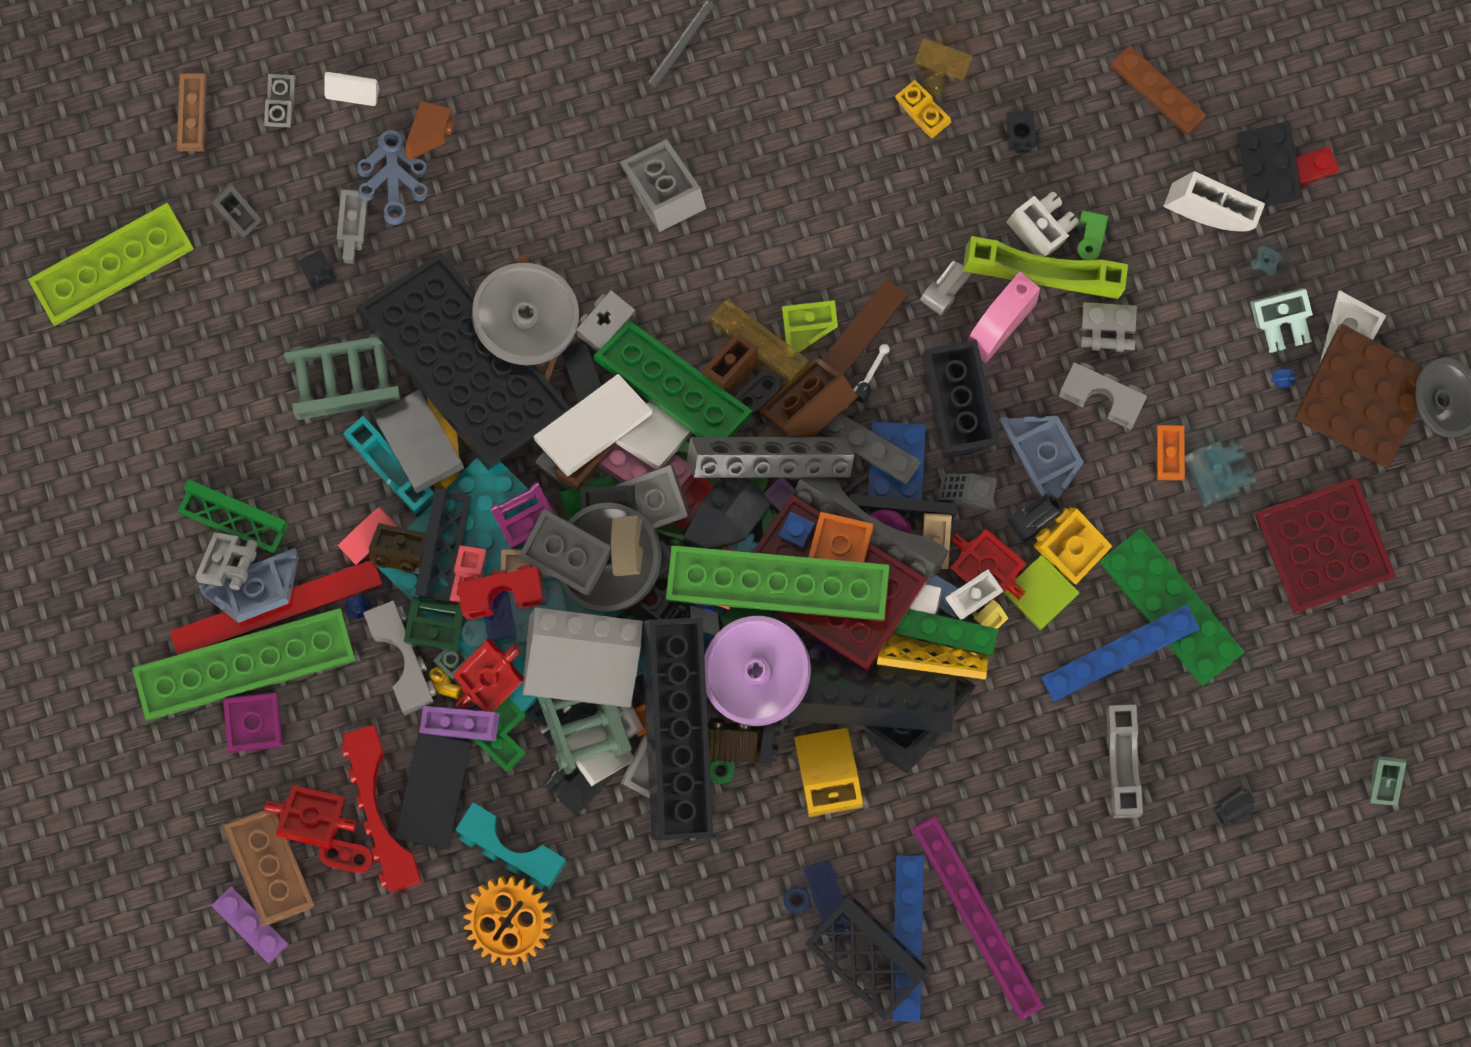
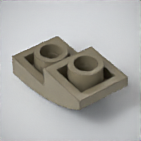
[611,515,643,576]

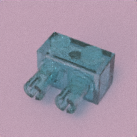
[1185,442,1255,507]

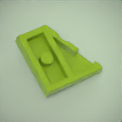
[782,300,838,358]

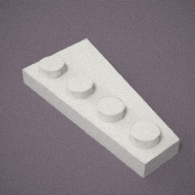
[1320,290,1386,362]

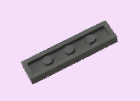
[819,413,921,485]

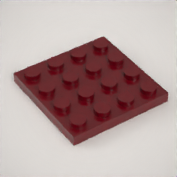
[1255,477,1396,615]

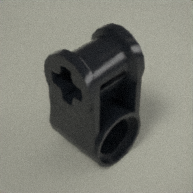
[638,586,690,620]

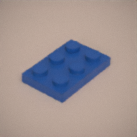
[868,422,926,500]

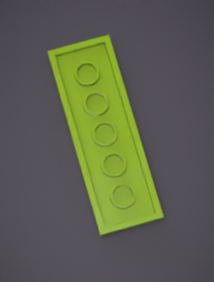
[28,202,194,326]

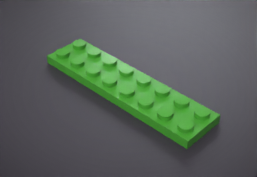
[666,546,890,621]
[132,608,356,721]

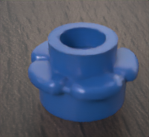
[1271,369,1297,388]

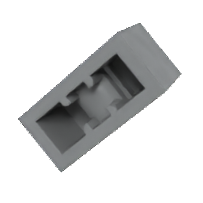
[576,290,636,352]

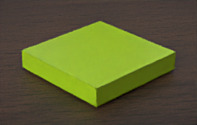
[1004,555,1079,631]

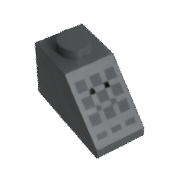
[938,474,997,511]

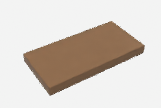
[223,810,314,927]

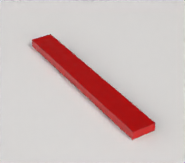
[170,561,383,655]

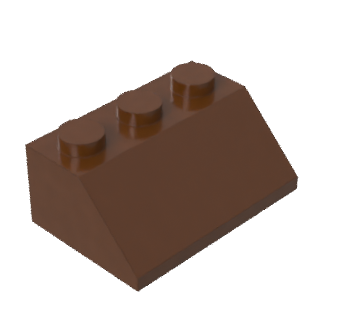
[758,357,858,437]

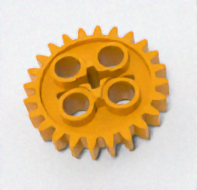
[463,876,553,965]

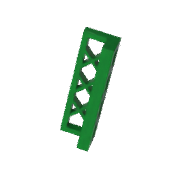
[177,479,289,555]

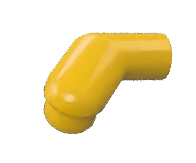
[429,667,464,700]

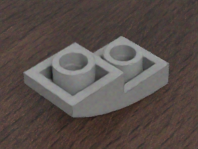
[264,74,296,128]

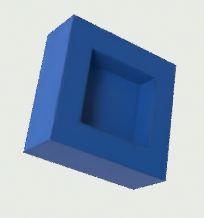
[778,512,815,549]

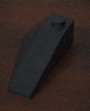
[864,676,975,773]

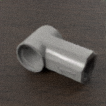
[920,261,971,316]

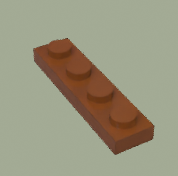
[1111,45,1206,136]

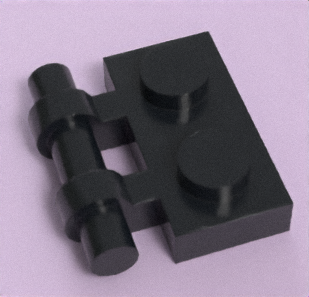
[543,764,614,817]

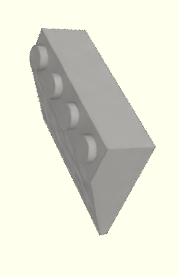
[523,608,643,708]

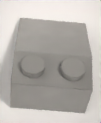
[620,139,706,232]

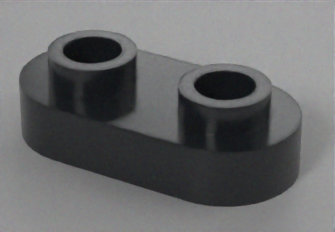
[735,370,781,415]

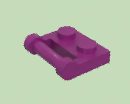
[490,482,555,550]

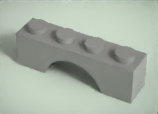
[363,601,437,716]
[1106,705,1143,819]

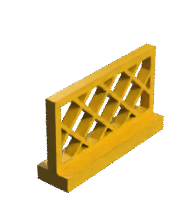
[877,635,988,679]

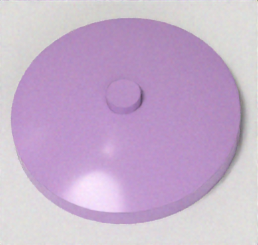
[704,616,811,726]

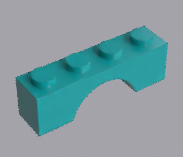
[343,416,434,517]
[456,802,567,890]

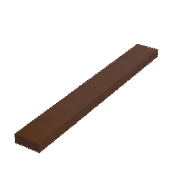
[759,279,908,437]

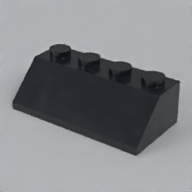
[922,340,999,459]

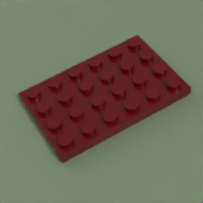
[752,495,928,671]

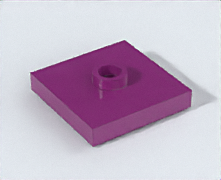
[223,692,283,753]

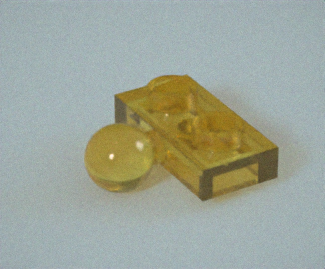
[914,38,973,95]

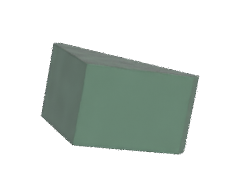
[1370,756,1407,806]

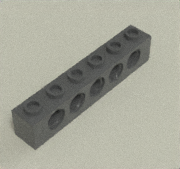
[687,437,854,478]

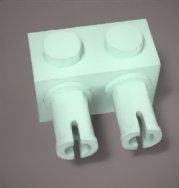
[1250,288,1313,353]

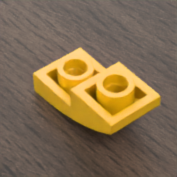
[895,80,952,139]

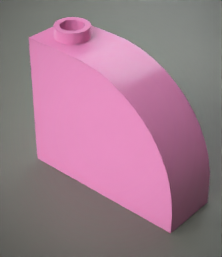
[967,272,1040,364]

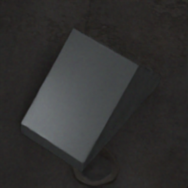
[211,183,262,238]

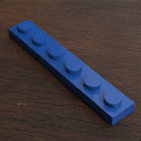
[1041,605,1200,702]
[892,855,924,1022]

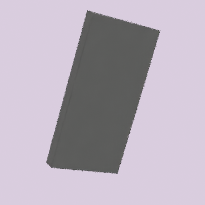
[372,390,464,493]

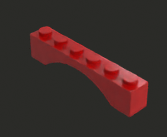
[340,725,422,893]

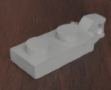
[337,189,368,264]

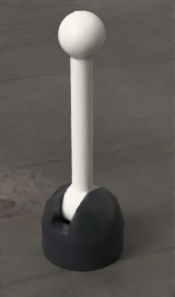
[851,344,890,404]

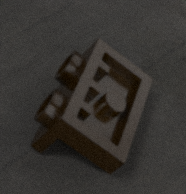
[368,523,426,574]

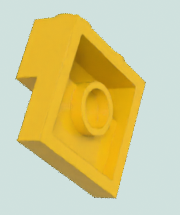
[1033,507,1112,585]

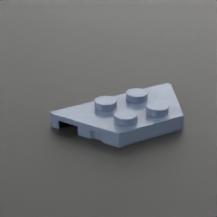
[999,416,1084,499]
[198,548,299,623]

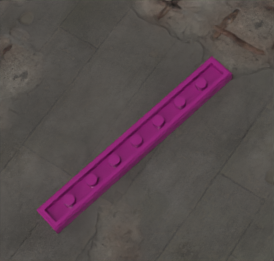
[911,816,1044,1021]

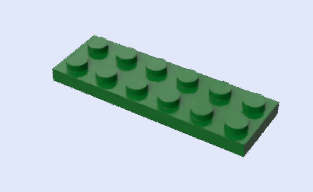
[594,320,752,437]
[1099,528,1245,687]

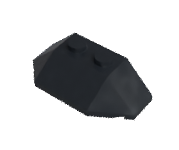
[683,478,770,549]

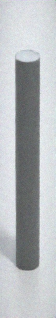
[647,0,714,89]

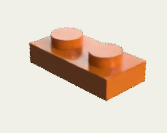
[1157,425,1185,480]

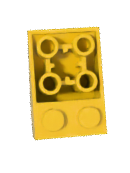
[794,727,863,817]

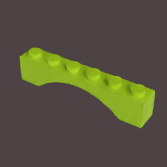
[963,236,1128,299]

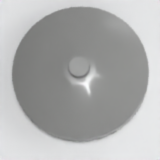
[472,263,579,365]

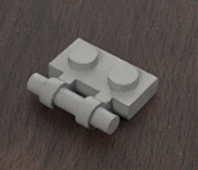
[1081,302,1137,352]
[195,532,258,590]

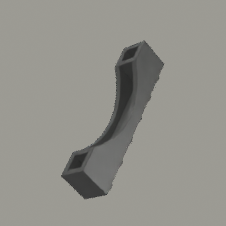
[793,477,949,583]

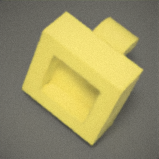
[972,599,1008,629]

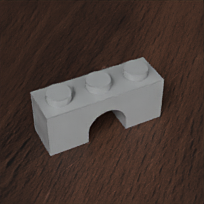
[1059,362,1147,430]

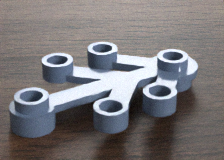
[357,130,428,225]

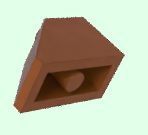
[405,101,455,159]

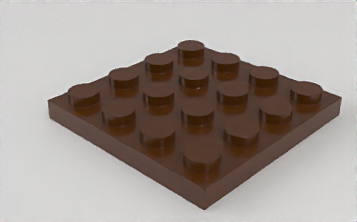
[1293,323,1423,468]

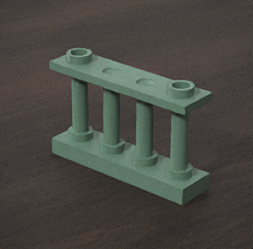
[284,333,401,420]
[538,697,632,775]

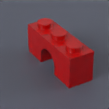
[457,565,547,620]

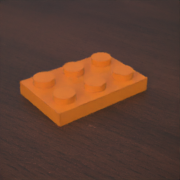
[808,512,874,563]

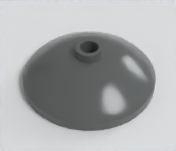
[1415,358,1471,438]

